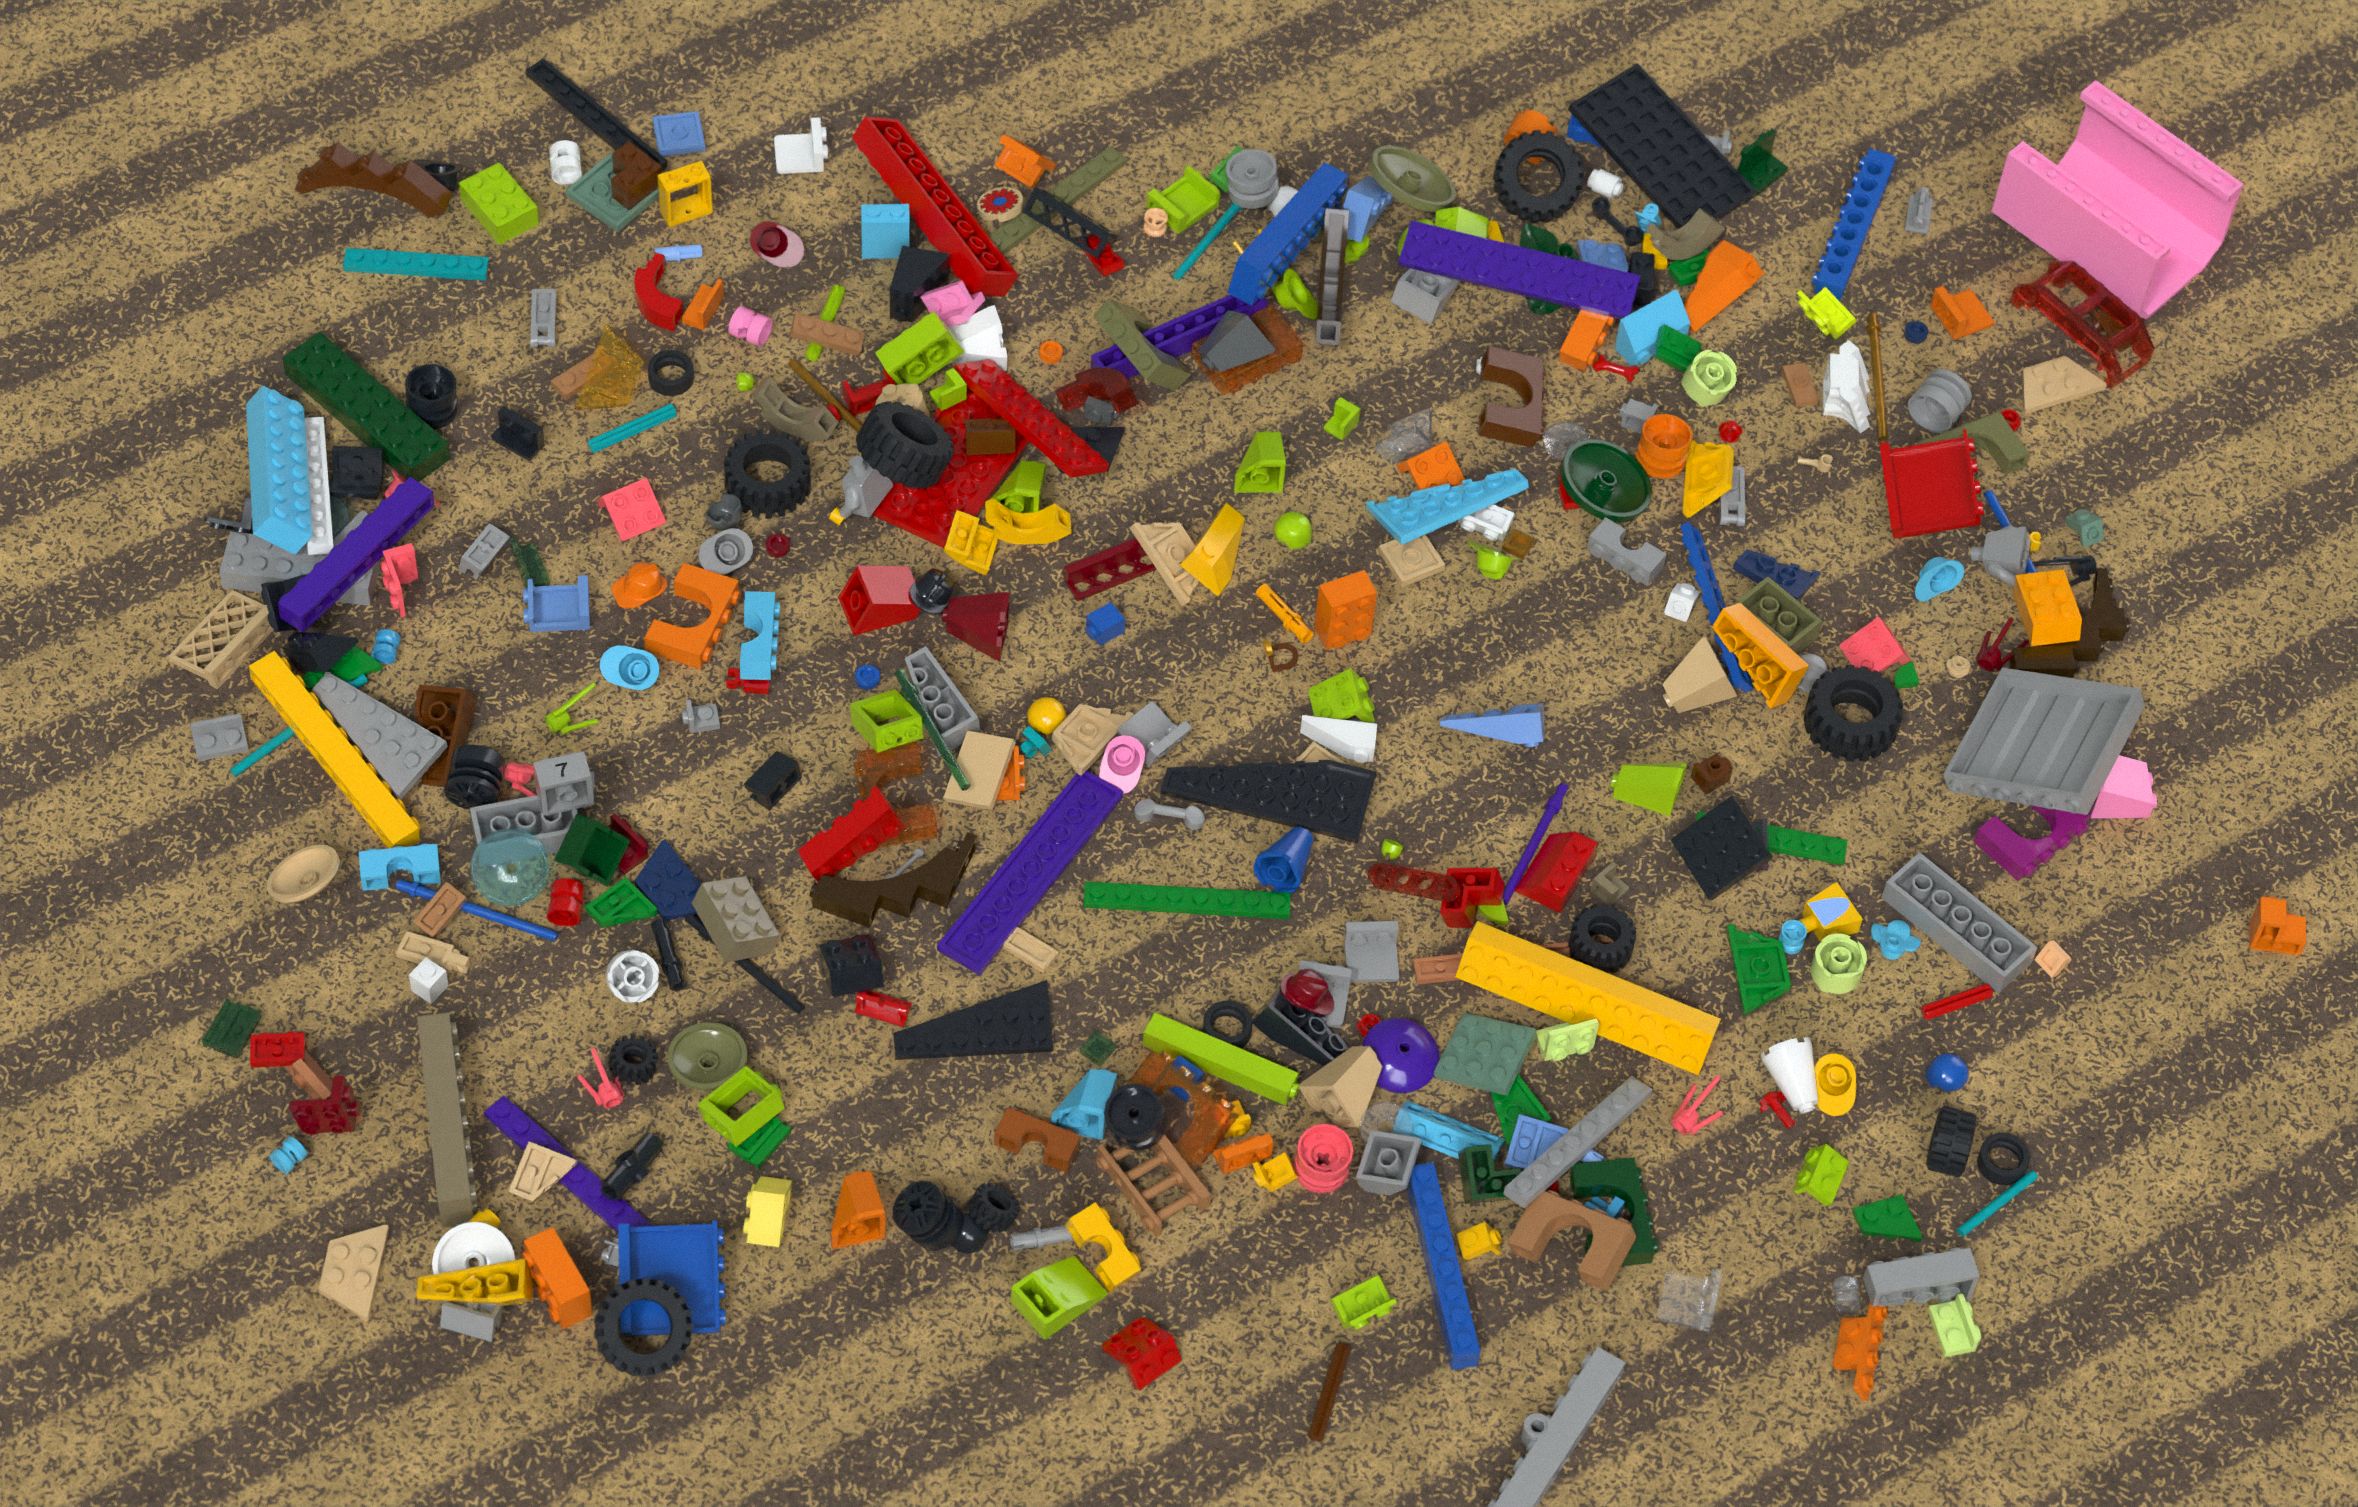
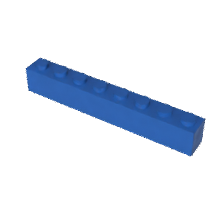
[1407,1162,1480,1370]

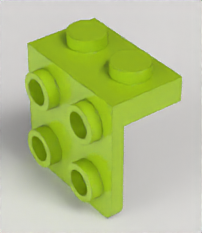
[1308,668,1375,723]

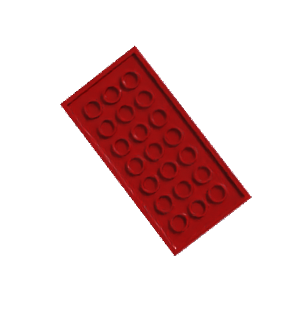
[872,387,1030,548]

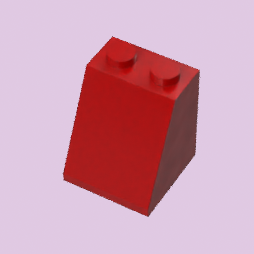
[838,565,921,636]

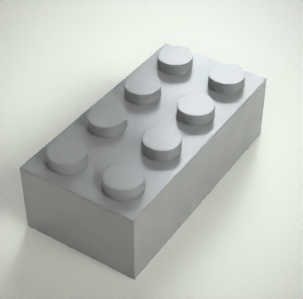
[470,795,578,867]

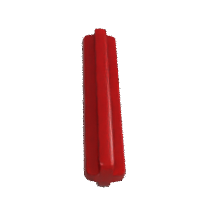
[1921,983,1993,1020]

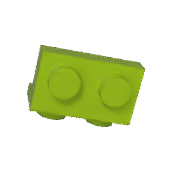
[1793,1144,1849,1206]
[1329,1275,1397,1330]

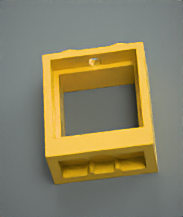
[658,161,712,227]

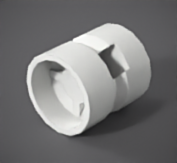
[549,140,582,185]

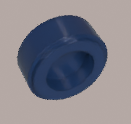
[1904,321,1928,344]

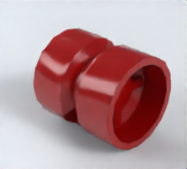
[547,878,585,927]

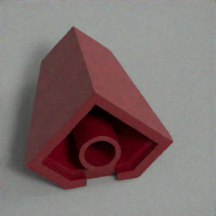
[942,592,1010,661]

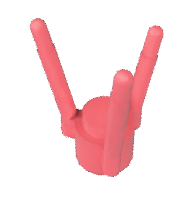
[504,762,536,797]
[577,1048,625,1109]
[1671,1076,1723,1135]

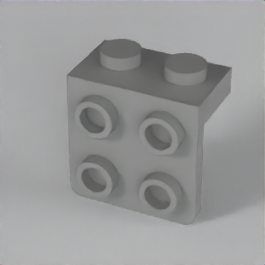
[1299,960,1352,1028]

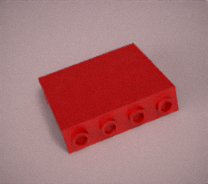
[1879,429,1984,539]

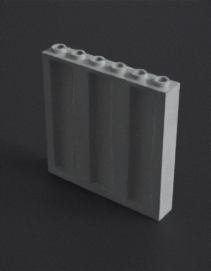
[1943,668,2145,815]

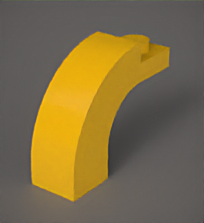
[985,498,1071,544]

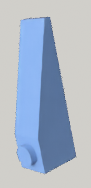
[1440,703,1545,747]

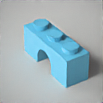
[359,844,441,891]

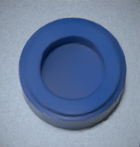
[855,665,880,690]

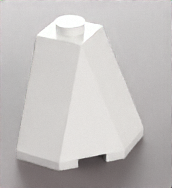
[948,305,1007,371]

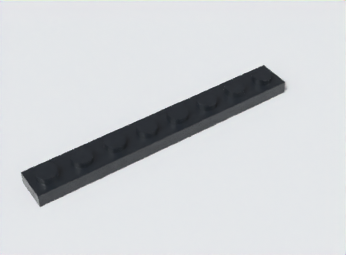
[526,58,667,171]

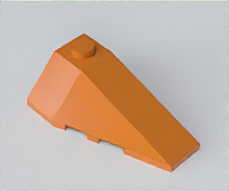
[1684,240,1764,333]

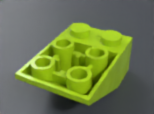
[1011,1256,1108,1340]

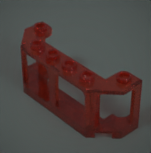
[2010,261,2155,389]

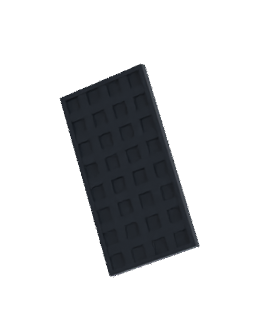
[1568,63,1757,229]

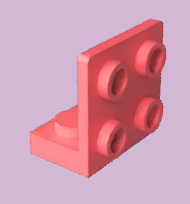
[597,478,666,541]
[380,543,418,617]
[1839,616,1912,673]

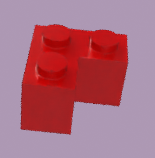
[1440,868,1505,928]

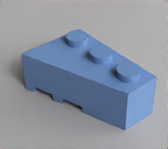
[1343,175,1394,243]

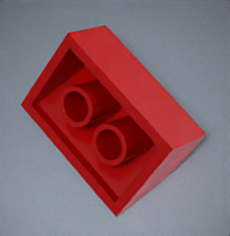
[1515,831,1598,914]

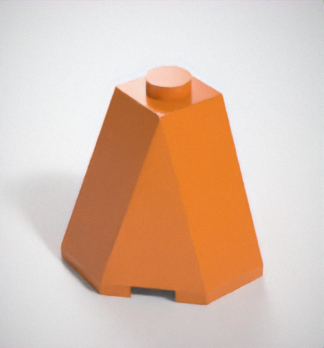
[831,1171,885,1249]

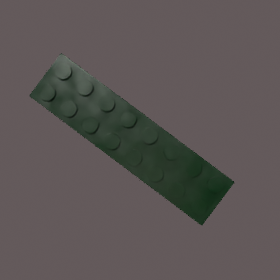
[282,331,450,482]

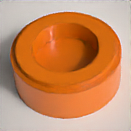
[1039,341,1063,364]

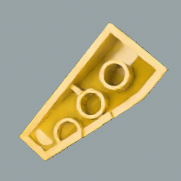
[1180,502,1245,596]
[416,1259,533,1306]

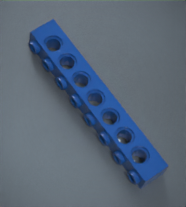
[1812,148,1896,302]

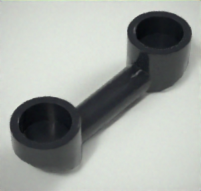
[1592,197,1642,246]

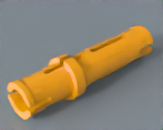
[1256,584,1314,644]

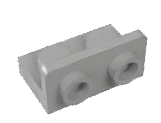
[190,714,249,761]

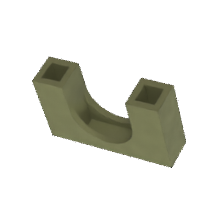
[1093,298,1191,391]
[1917,412,2030,475]

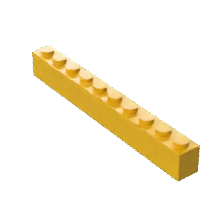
[249,651,421,849]

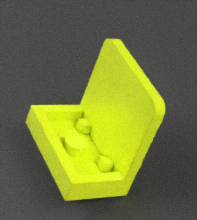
[1797,287,1857,339]

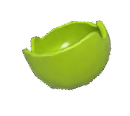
[1274,512,1313,549]

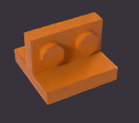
[995,134,1057,189]

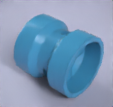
[371,629,401,664]

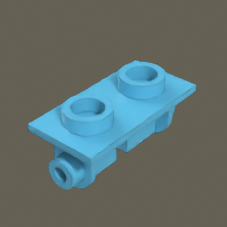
[1635,203,1661,234]

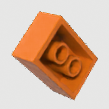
[1314,570,1377,650]
[521,1227,592,1329]

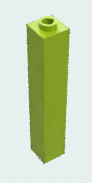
[1143,1013,1300,1106]

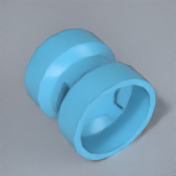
[1778,920,1807,954]
[269,1136,308,1174]

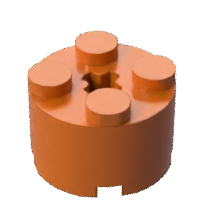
[1504,110,1557,165]

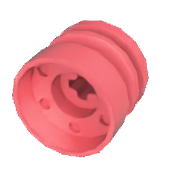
[1294,1124,1353,1193]

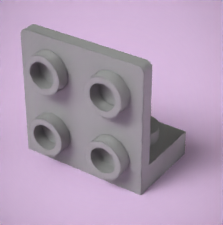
[1116,701,1192,767]
[1344,921,1399,983]

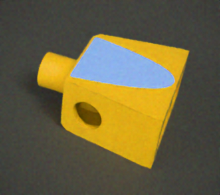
[1798,882,1863,942]

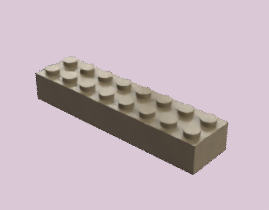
[417,1013,478,1228]

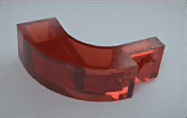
[1055,368,1139,414]

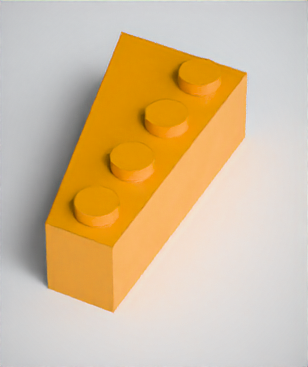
[1712,603,1810,709]

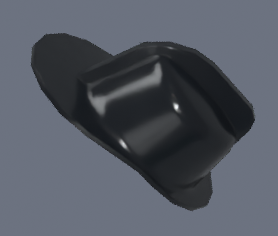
[412,159,463,192]
[909,568,954,614]

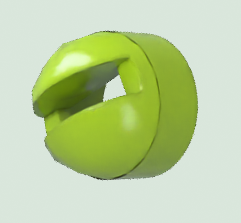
[736,372,754,392]
[1381,839,1403,860]

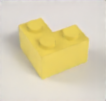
[743,1176,792,1247]

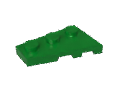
[302,646,383,693]

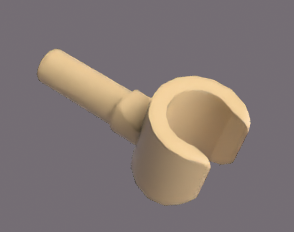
[1797,454,1833,472]

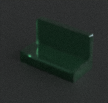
[509,538,550,588]

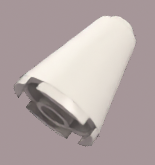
[1760,1037,1818,1114]

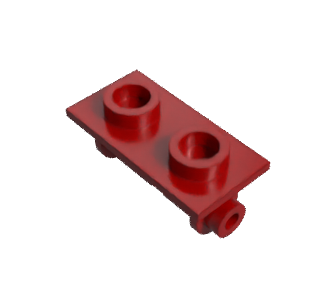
[854,990,912,1027]

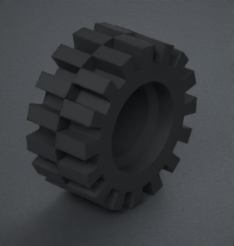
[608,1034,658,1085]
[967,1182,1020,1233]

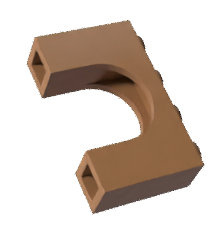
[1508,1190,1637,1291]

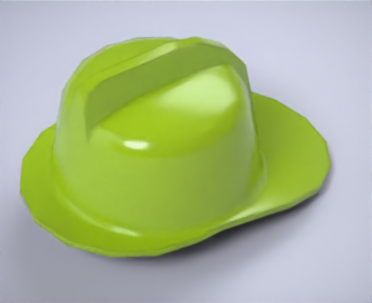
[1272,269,1317,320]
[1467,541,1518,580]

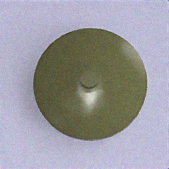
[1369,146,1456,212]

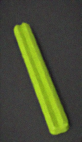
[805,284,845,362]

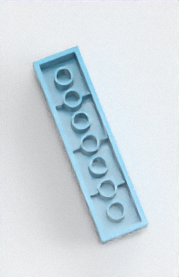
[246,386,312,555]

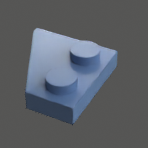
[1504,1114,1568,1172]

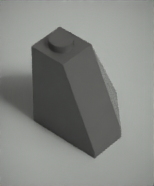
[1198,310,1276,372]

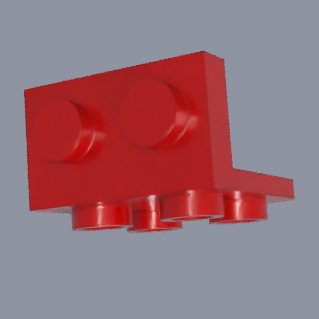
[1102,1317,1182,1390]

